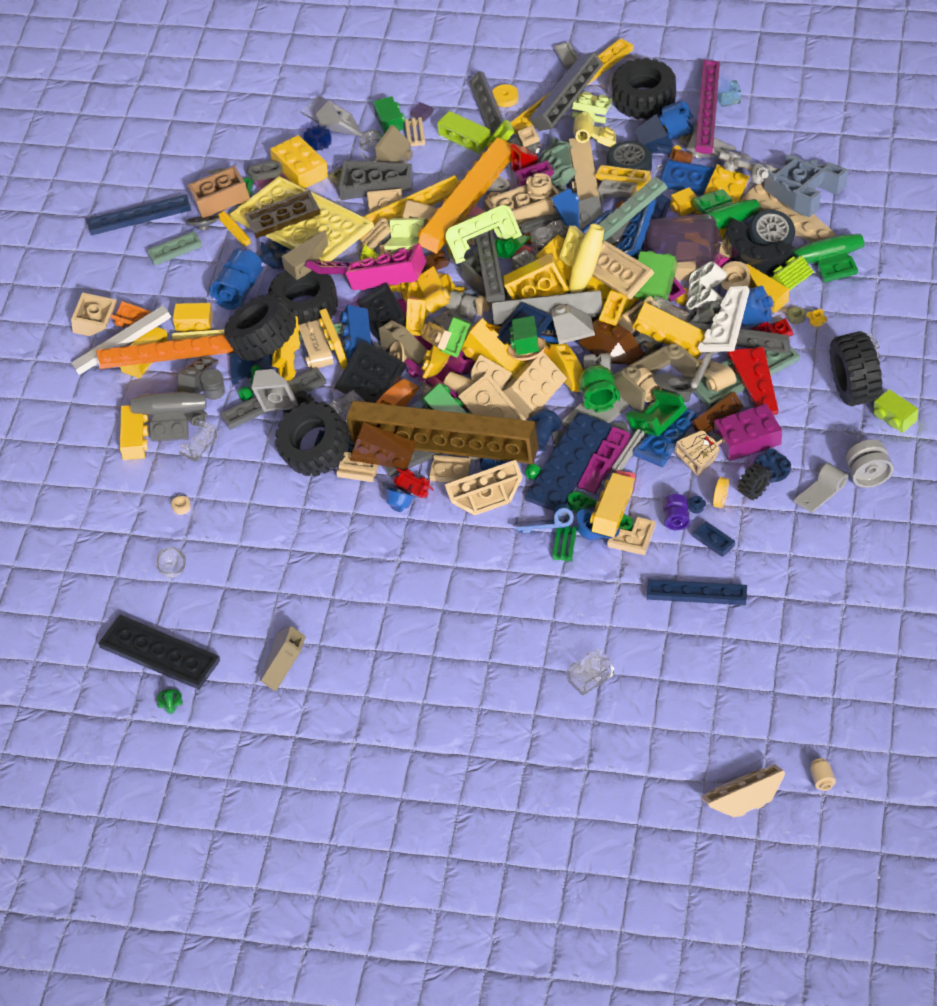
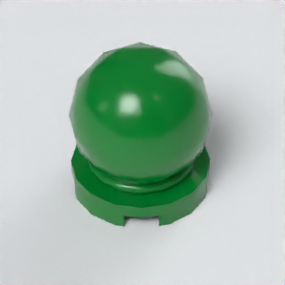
[579,365,620,413]

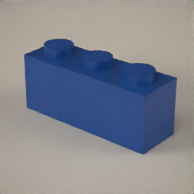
[340,305,372,358]

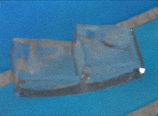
[651,296,688,321]

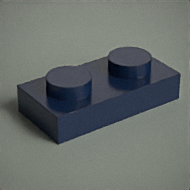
[693,521,735,557]

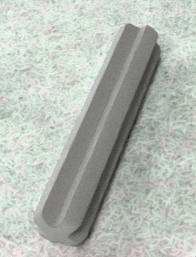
[612,429,645,472]

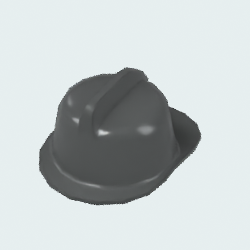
[654,373,698,402]

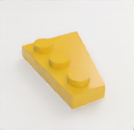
[319,308,348,369]

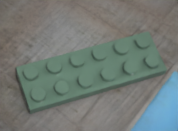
[691,333,800,408]

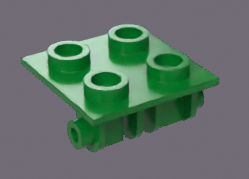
[494,235,530,259]

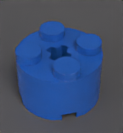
[660,100,696,140]
[223,248,263,287]
[209,267,251,310]
[741,286,774,326]

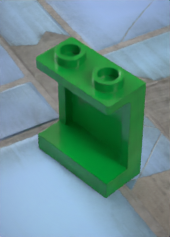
[626,389,687,436]

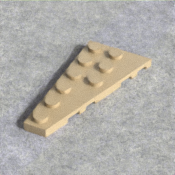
[740,182,836,242]

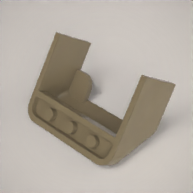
[613,344,699,413]

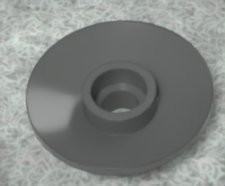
[185,215,220,230]

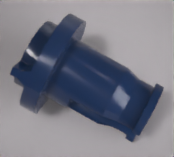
[532,409,562,451]

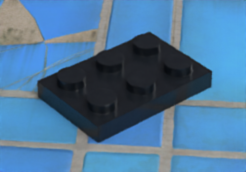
[357,282,406,341]

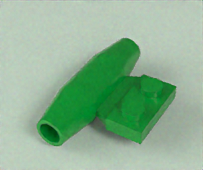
[693,189,760,233]
[794,233,865,283]

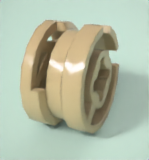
[526,173,552,199]

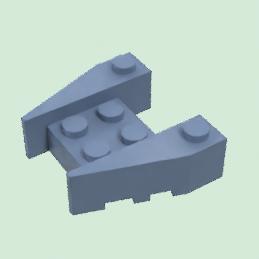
[764,155,848,217]

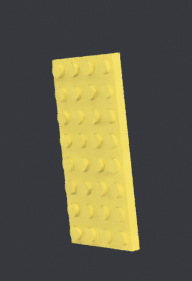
[230,176,374,261]

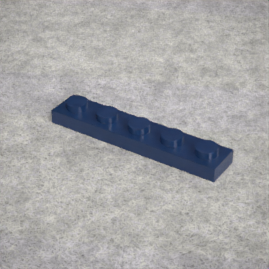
[647,579,747,605]

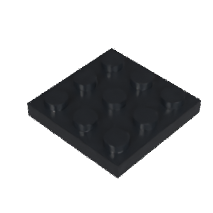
[334,340,407,403]

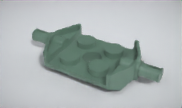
[540,137,577,193]

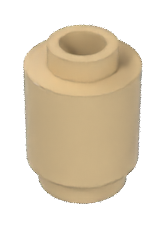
[810,758,836,791]

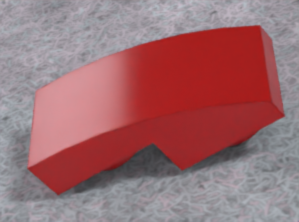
[751,318,794,337]

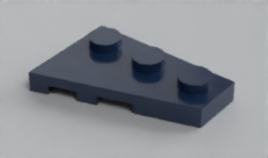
[229,353,275,385]

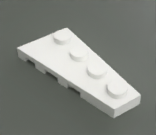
[698,286,750,352]

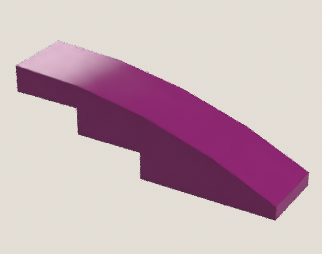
[577,427,631,494]

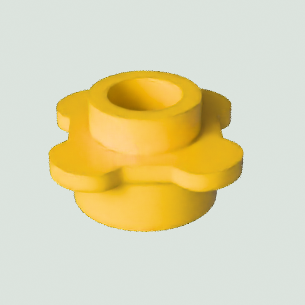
[806,309,827,327]

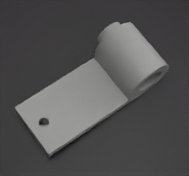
[794,463,848,513]

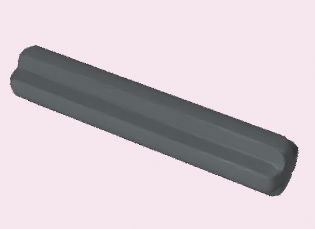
[520,213,560,234]

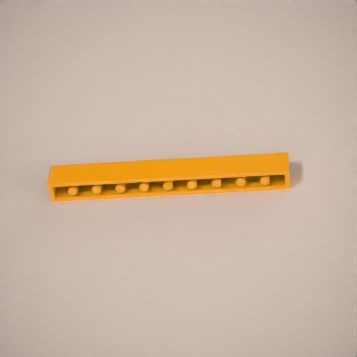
[418,137,511,254]

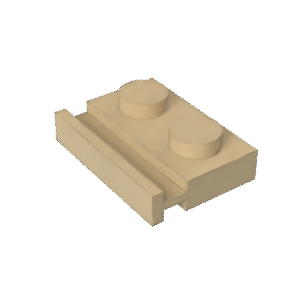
[337,452,379,482]
[429,455,472,482]

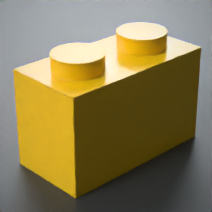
[173,303,213,332]

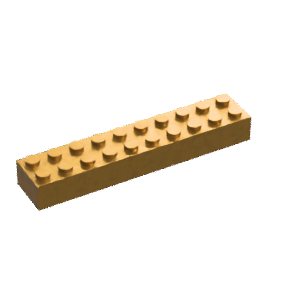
[346,401,539,464]

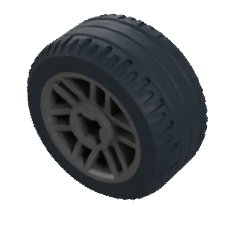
[607,140,652,173]

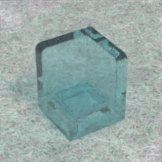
[717,80,741,107]

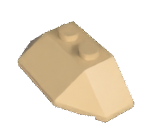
[445,460,523,516]
[700,764,785,817]

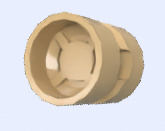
[635,368,664,402]

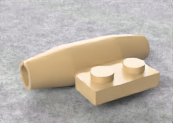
[444,355,513,395]

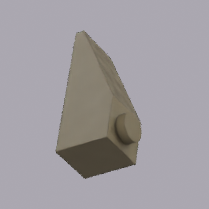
[282,230,328,280]

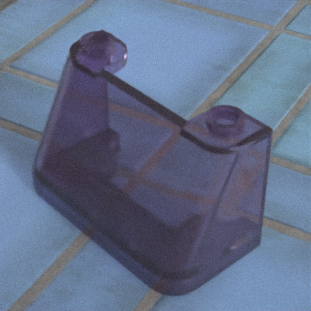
[645,214,722,268]

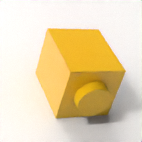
[670,188,697,218]

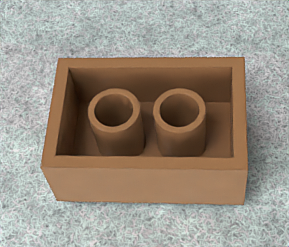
[188,166,250,218]

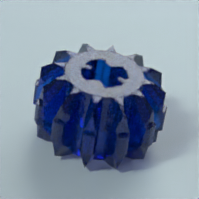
[303,124,332,152]

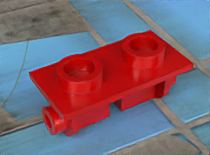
[394,468,434,498]

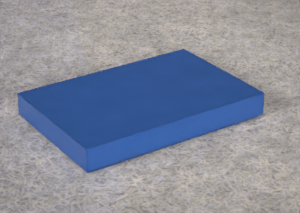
[660,160,715,195]

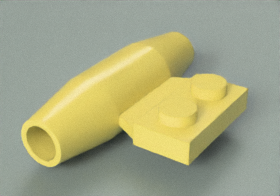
[573,111,616,148]
[559,224,604,293]

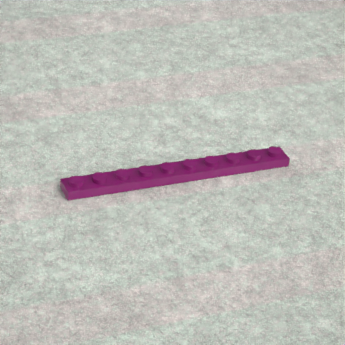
[695,59,720,154]

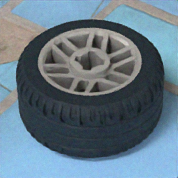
[747,209,795,246]

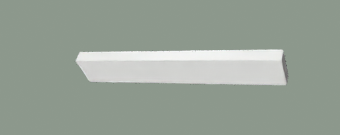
[71,306,171,374]

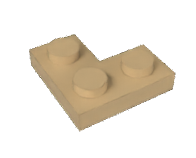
[607,517,656,555]

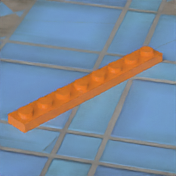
[96,335,235,369]

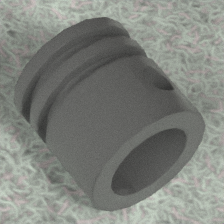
[200,369,225,400]

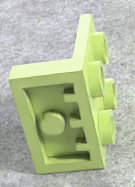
[384,218,426,252]

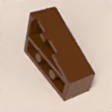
[349,422,417,469]

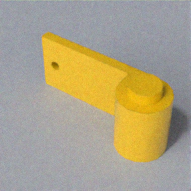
[417,266,451,314]

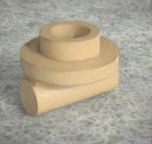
[475,295,491,316]

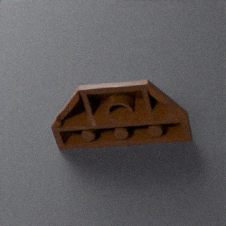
[579,316,645,365]

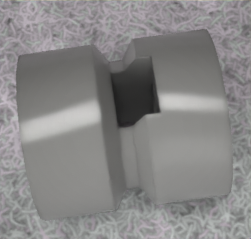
[446,291,477,319]
[584,353,612,373]

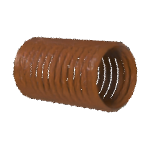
[671,149,693,164]

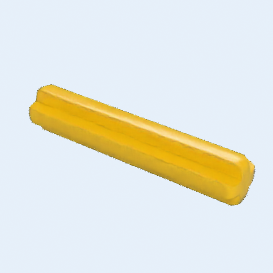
[218,211,251,246]

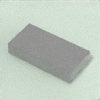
[554,42,578,71]

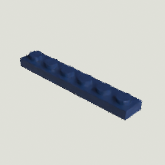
[86,194,191,236]

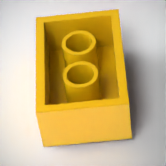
[270,135,328,188]
[503,253,569,299]

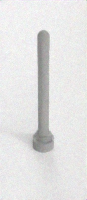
[690,352,718,389]

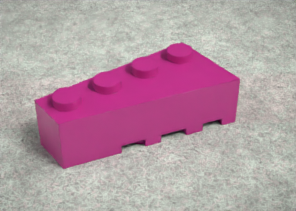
[346,243,427,290]

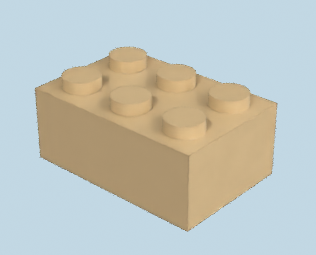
[502,352,567,419]

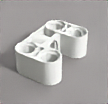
[686,261,727,311]

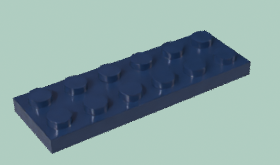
[525,412,612,511]

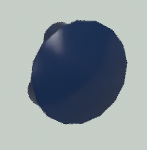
[753,448,791,483]

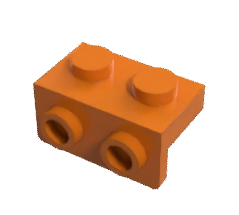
[111,301,151,328]

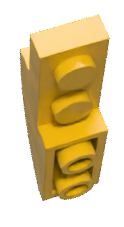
[272,316,300,382]
[544,343,584,392]
[421,345,451,379]

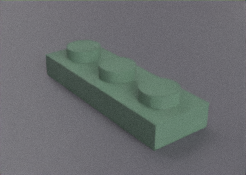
[147,231,202,266]

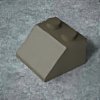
[375,125,413,163]

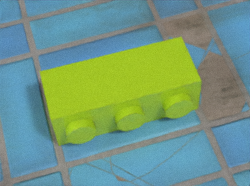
[437,111,491,154]

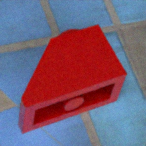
[510,143,538,172]

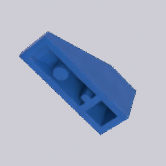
[551,188,580,231]

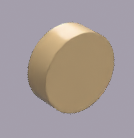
[171,496,191,515]

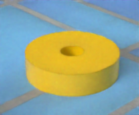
[492,84,519,107]
[713,477,729,509]

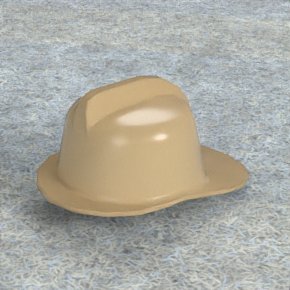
[721,261,750,291]

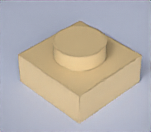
[517,125,540,147]

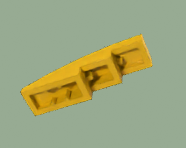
[599,289,629,326]

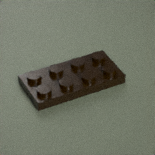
[245,190,321,238]

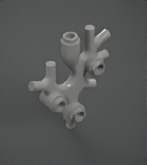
[712,147,781,184]

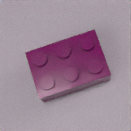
[714,404,782,462]

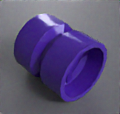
[663,494,690,531]

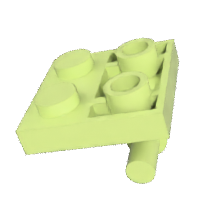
[572,92,612,124]

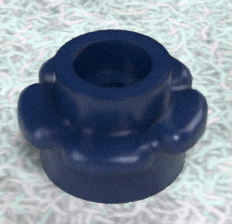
[688,496,706,514]

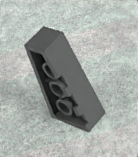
[339,161,414,200]

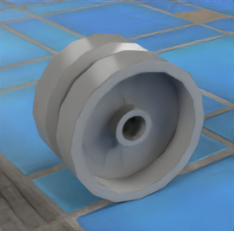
[845,440,894,488]

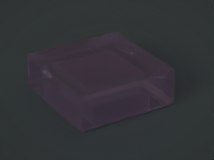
[410,102,434,122]

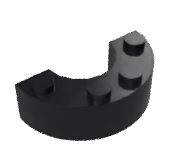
[727,218,795,274]

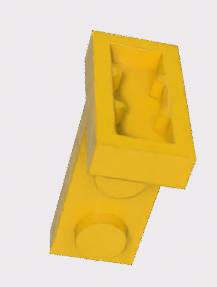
[406,297,431,336]

